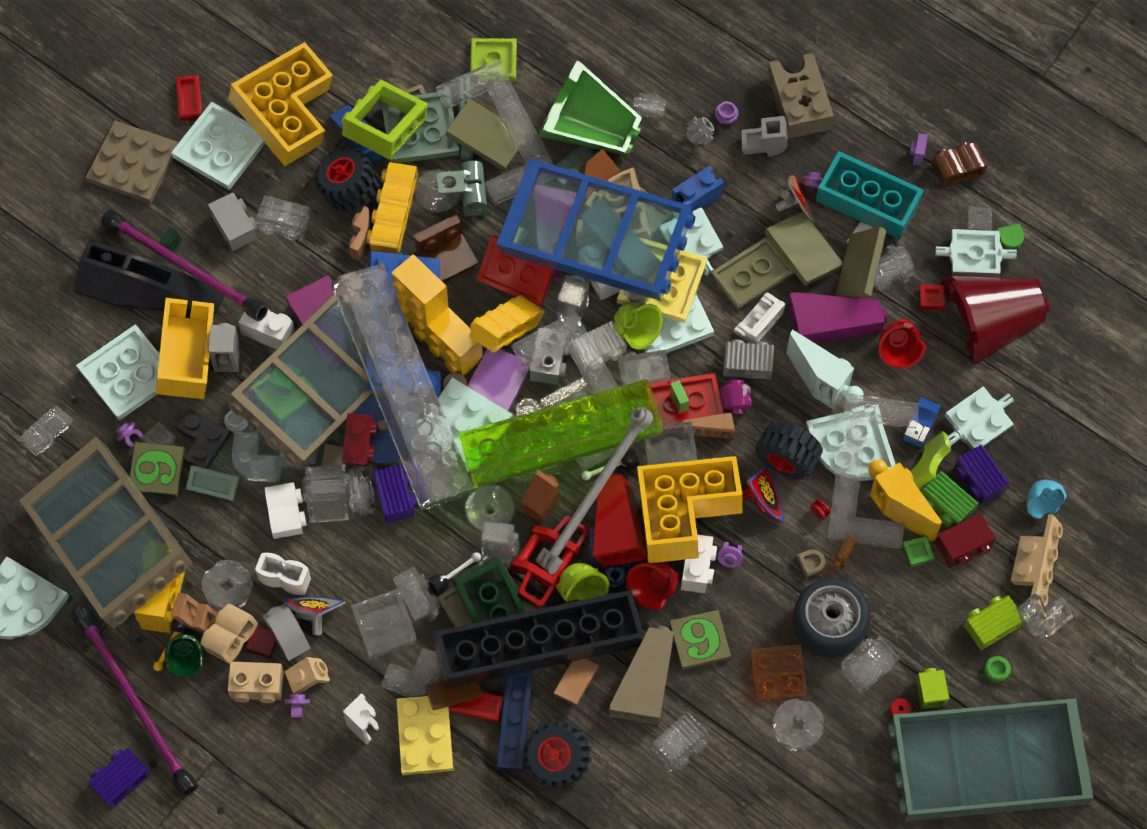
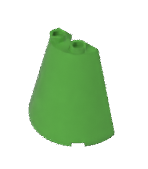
[538,61,642,157]

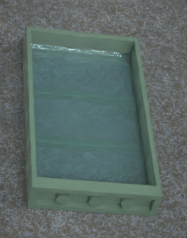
[887,698,1093,821]

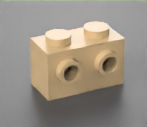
[228,662,284,703]

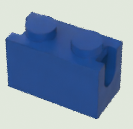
[671,166,724,211]

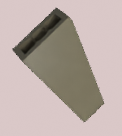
[609,626,674,725]

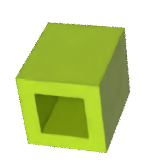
[916,668,949,710]

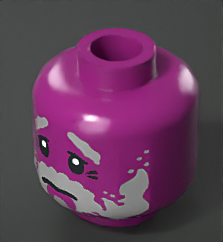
[719,380,752,416]

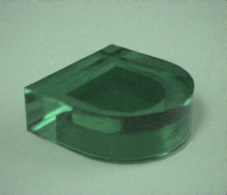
[159,227,183,253]

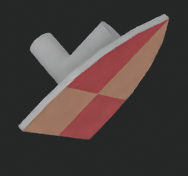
[775,175,815,222]

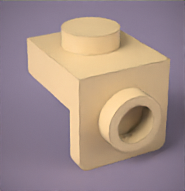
[284,657,330,694]

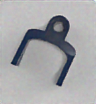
[589,527,639,589]

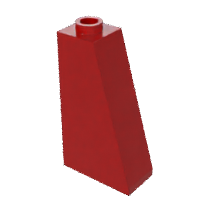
[593,474,648,567]

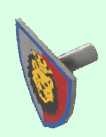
[283,597,346,635]

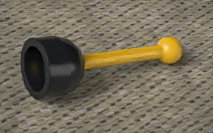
[153,618,190,671]

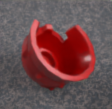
[878,319,927,369]
[626,560,679,610]

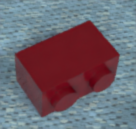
[935,514,996,568]

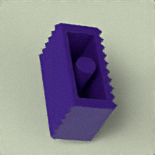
[954,444,1009,504]
[373,464,417,523]
[88,748,151,809]

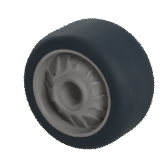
[793,578,870,658]

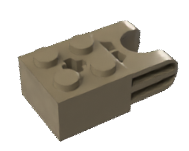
[767,53,834,139]

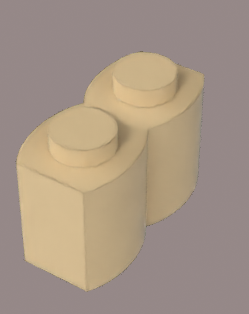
[200,603,258,664]

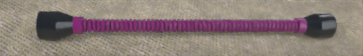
[101,209,268,322]
[70,605,198,797]

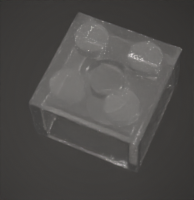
[643,421,698,465]
[351,588,417,660]

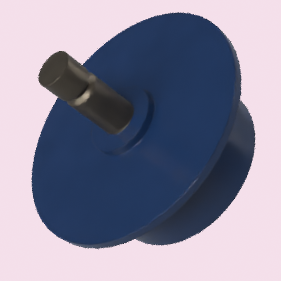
[353,396,417,464]

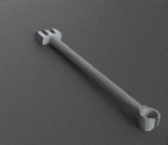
[536,407,653,574]

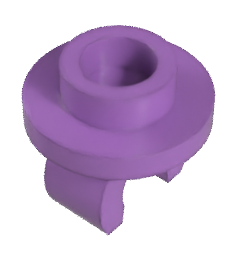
[116,421,143,448]
[718,542,743,568]
[284,694,310,718]

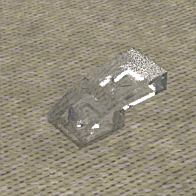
[19,405,74,456]

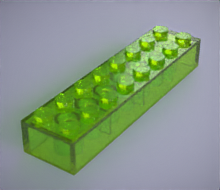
[458,379,663,488]

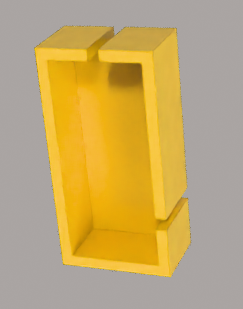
[155,298,214,399]

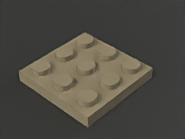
[86,121,178,204]

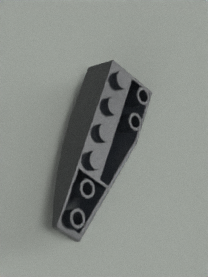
[74,240,224,314]

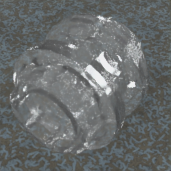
[874,244,915,292]

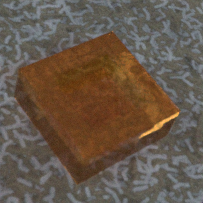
[835,535,857,568]

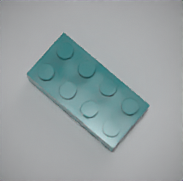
[816,151,924,240]

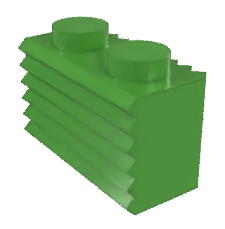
[921,471,979,527]

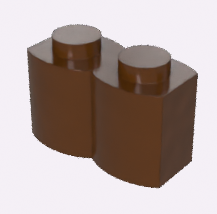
[931,142,987,187]

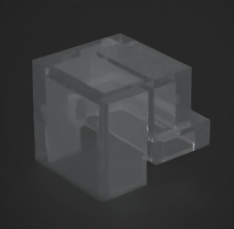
[303,464,353,523]

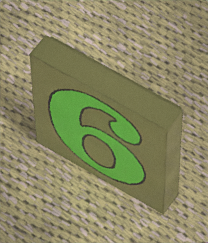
[130,442,185,496]
[669,610,731,670]

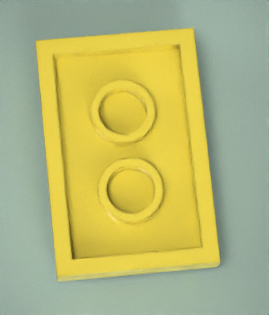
[397,696,453,775]

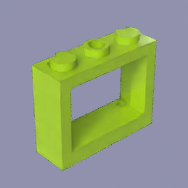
[341,80,428,160]

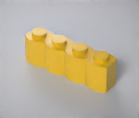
[366,162,418,254]
[469,295,545,353]

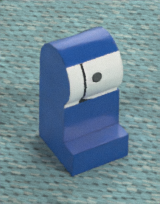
[903,397,941,448]

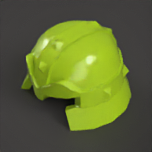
[613,300,663,350]
[556,563,609,603]

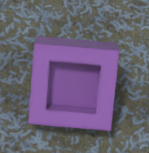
[910,133,928,166]

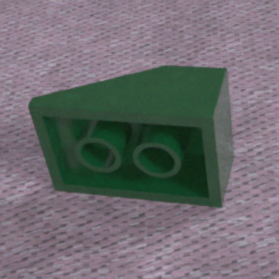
[450,556,525,623]

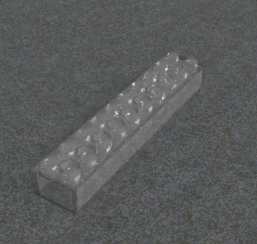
[332,263,474,511]

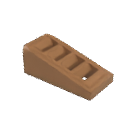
[682,413,735,439]

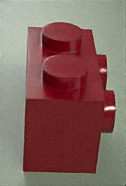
[342,413,377,467]

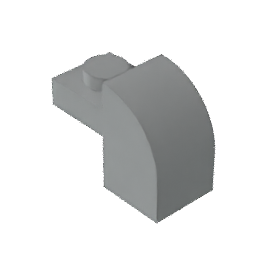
[742,116,788,157]
[262,604,311,661]

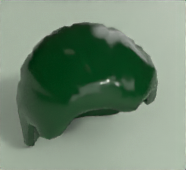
[165,634,203,679]

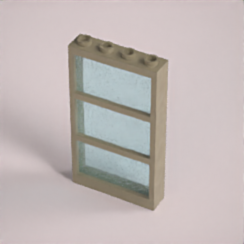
[227,282,419,469]
[19,437,193,628]

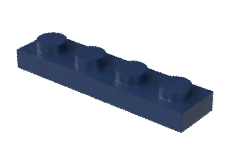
[497,671,533,772]

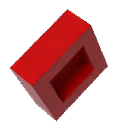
[919,284,945,310]

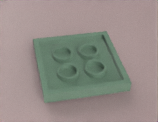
[381,91,459,163]

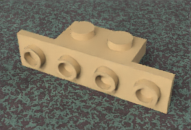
[1011,514,1063,615]

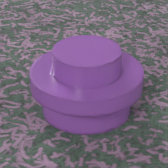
[715,102,738,124]
[802,172,823,189]

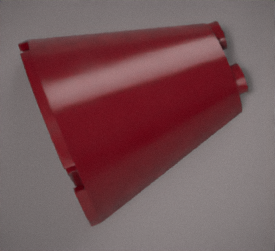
[940,276,1050,364]

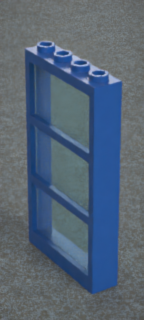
[496,158,696,301]

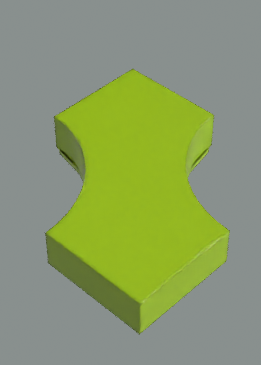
[910,431,951,489]

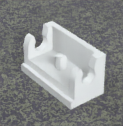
[734,292,785,344]
[343,693,379,745]

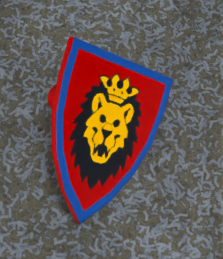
[742,463,783,523]

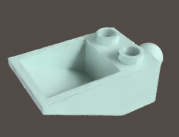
[786,330,864,410]

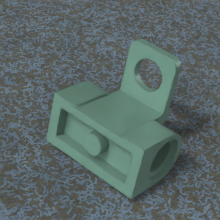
[437,161,487,217]

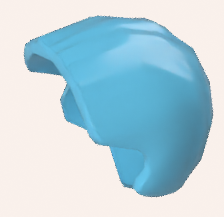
[1026,479,1066,519]

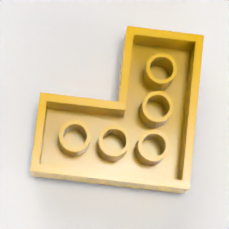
[228,42,333,166]
[391,254,483,376]
[637,456,743,563]

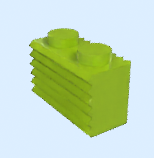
[964,595,1025,650]

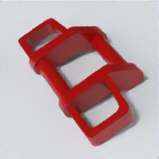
[510,516,589,609]

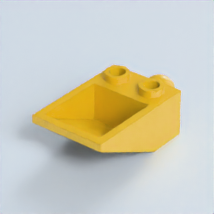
[868,459,942,542]

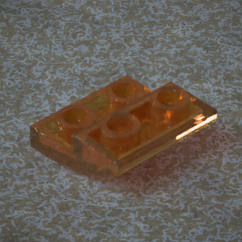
[750,644,807,700]

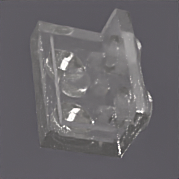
[393,566,441,622]

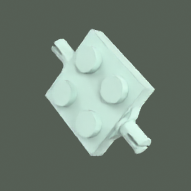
[659,207,723,275]
[935,229,1017,277]
[944,386,1014,449]

